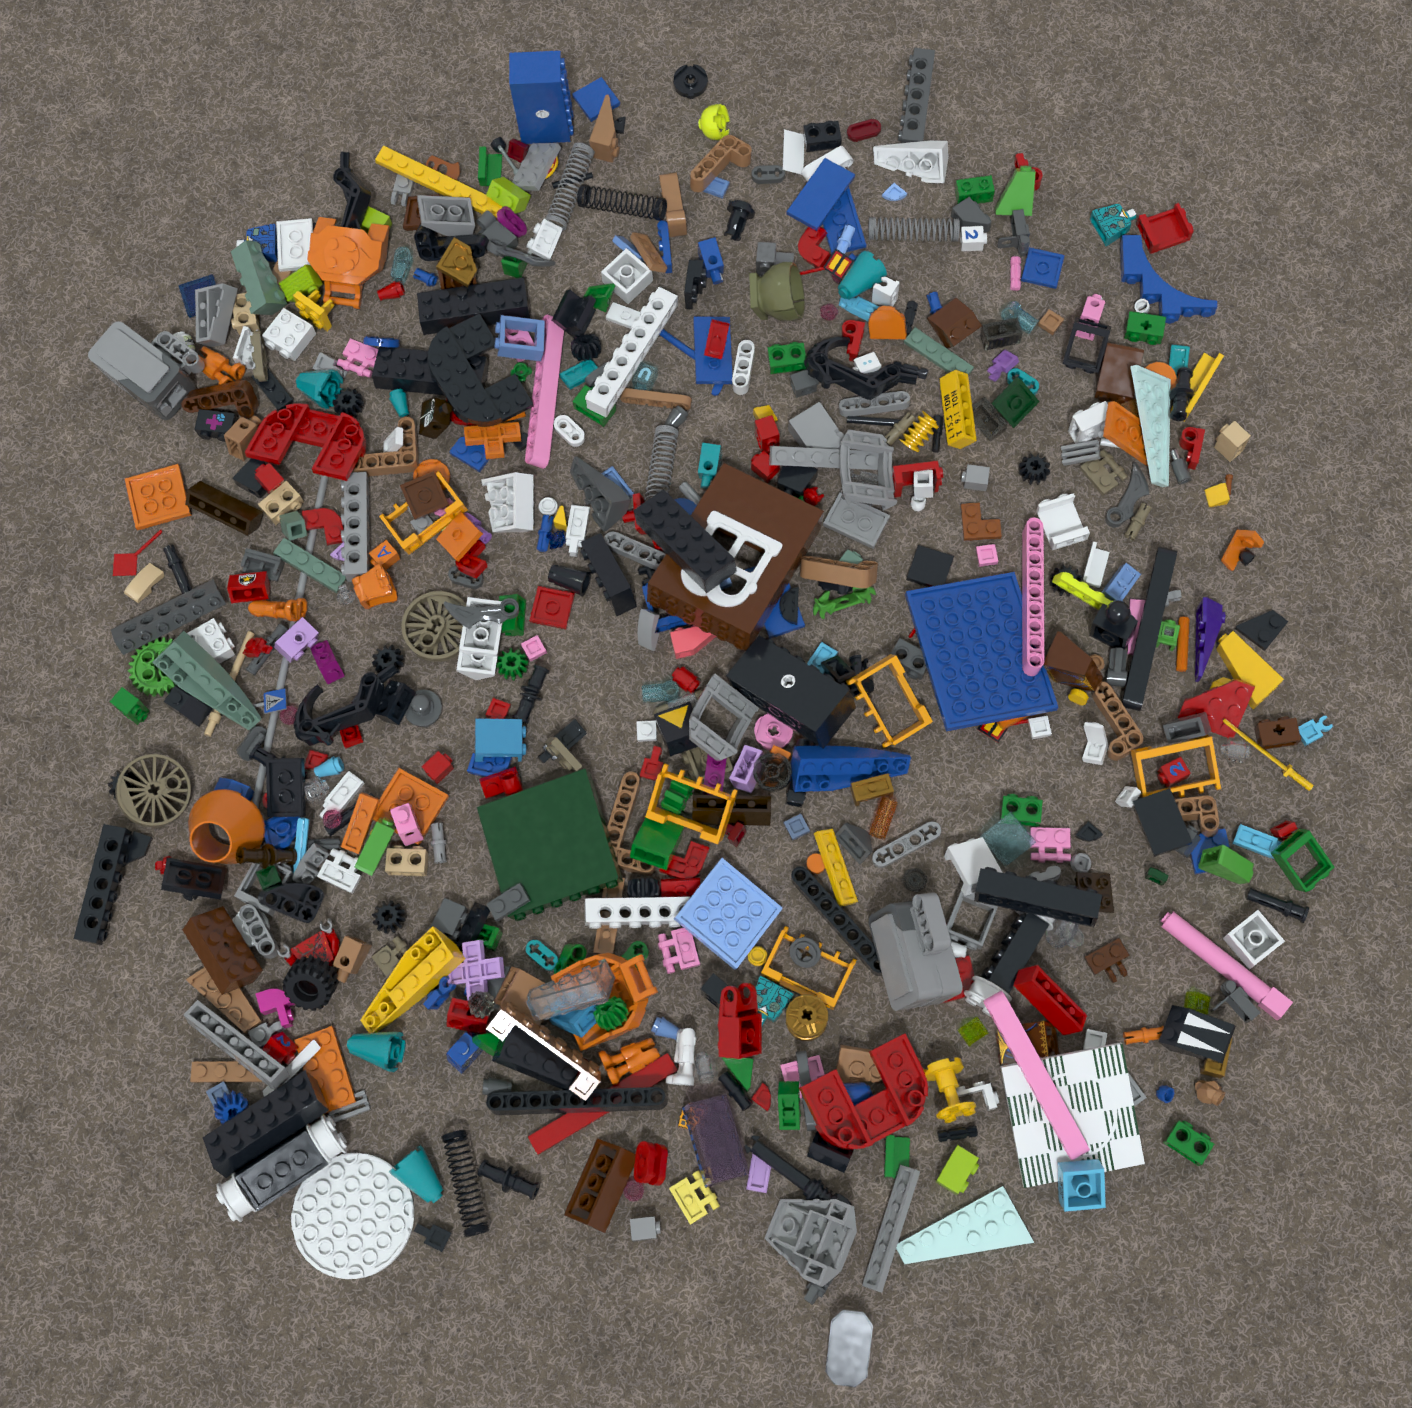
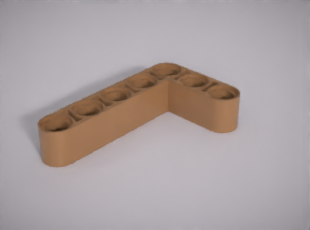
[334,417,419,479]
[607,772,656,876]

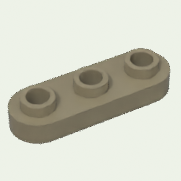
[250,330,268,382]

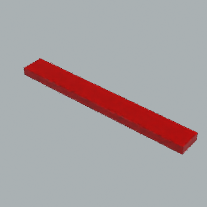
[528,1053,678,1155]

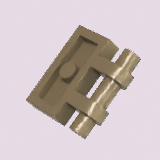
[1080,449,1128,496]
[372,936,408,978]

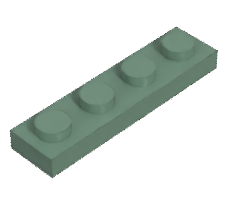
[904,327,974,376]
[273,538,347,593]

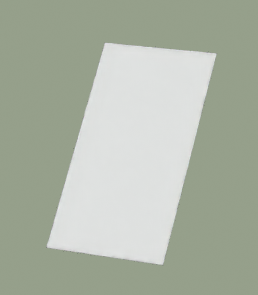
[783,129,804,175]

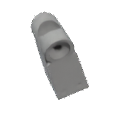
[788,402,845,469]

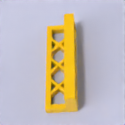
[1170,353,1224,422]

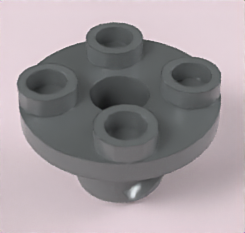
[405,690,442,728]

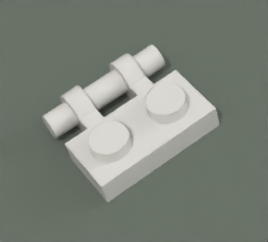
[317,848,362,894]

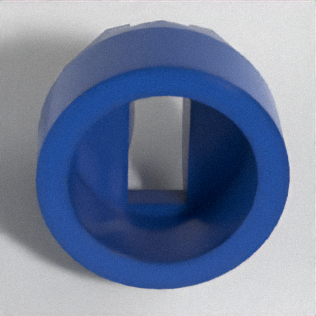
[1156,1085,1174,1103]

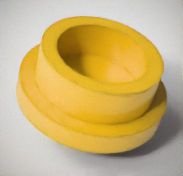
[748,946,767,966]

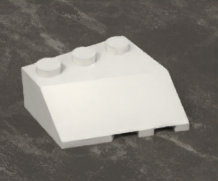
[482,472,534,533]

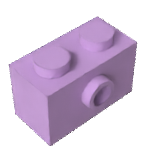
[274,617,319,663]
[729,745,767,793]

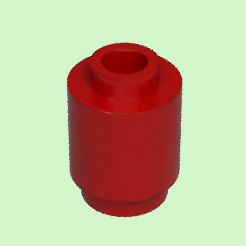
[672,666,701,694]

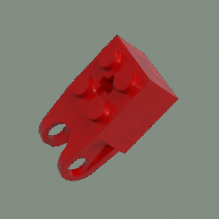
[718,983,762,1059]

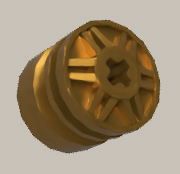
[786,995,828,1041]

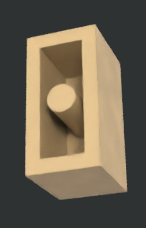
[1214,421,1251,462]

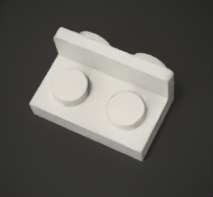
[526,219,563,260]

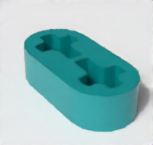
[1007,368,1039,395]
[526,940,558,971]

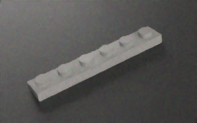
[769,446,879,470]
[862,1165,920,1293]

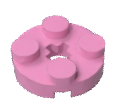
[754,714,793,751]

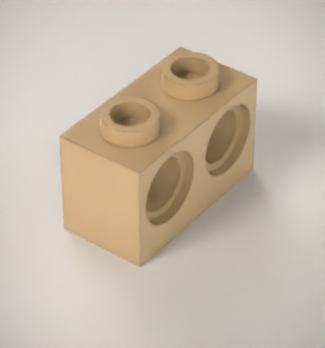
[231,293,260,335]
[258,481,304,526]
[385,846,429,876]

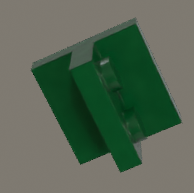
[990,377,1040,428]

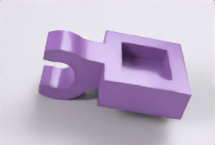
[987,350,1019,382]

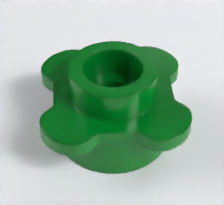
[510,362,532,382]

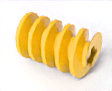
[899,410,939,452]

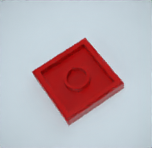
[529,586,575,629]

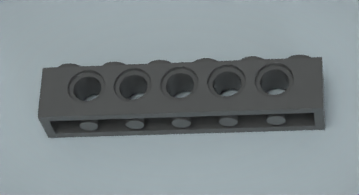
[898,48,935,143]
[111,579,226,655]

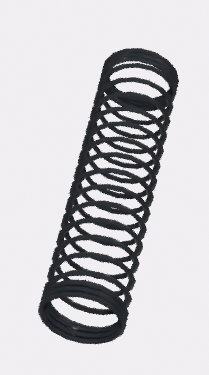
[577,184,667,221]
[441,1129,490,1237]

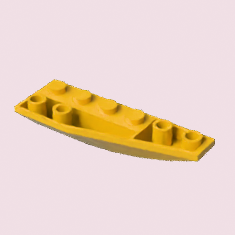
[360,926,466,1033]

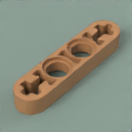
[620,388,692,410]

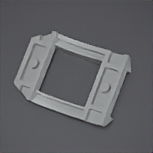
[840,429,897,510]
[689,674,759,761]

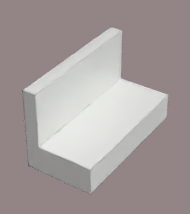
[1082,542,1109,588]

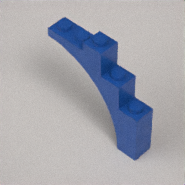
[1120,235,1217,324]

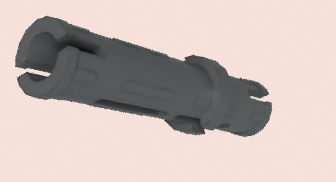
[245,623,288,676]

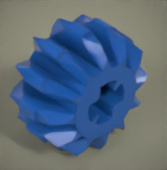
[214,1090,248,1124]

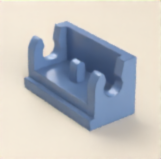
[1101,563,1141,601]

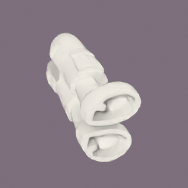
[665,1028,696,1086]

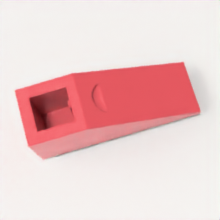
[670,625,716,659]

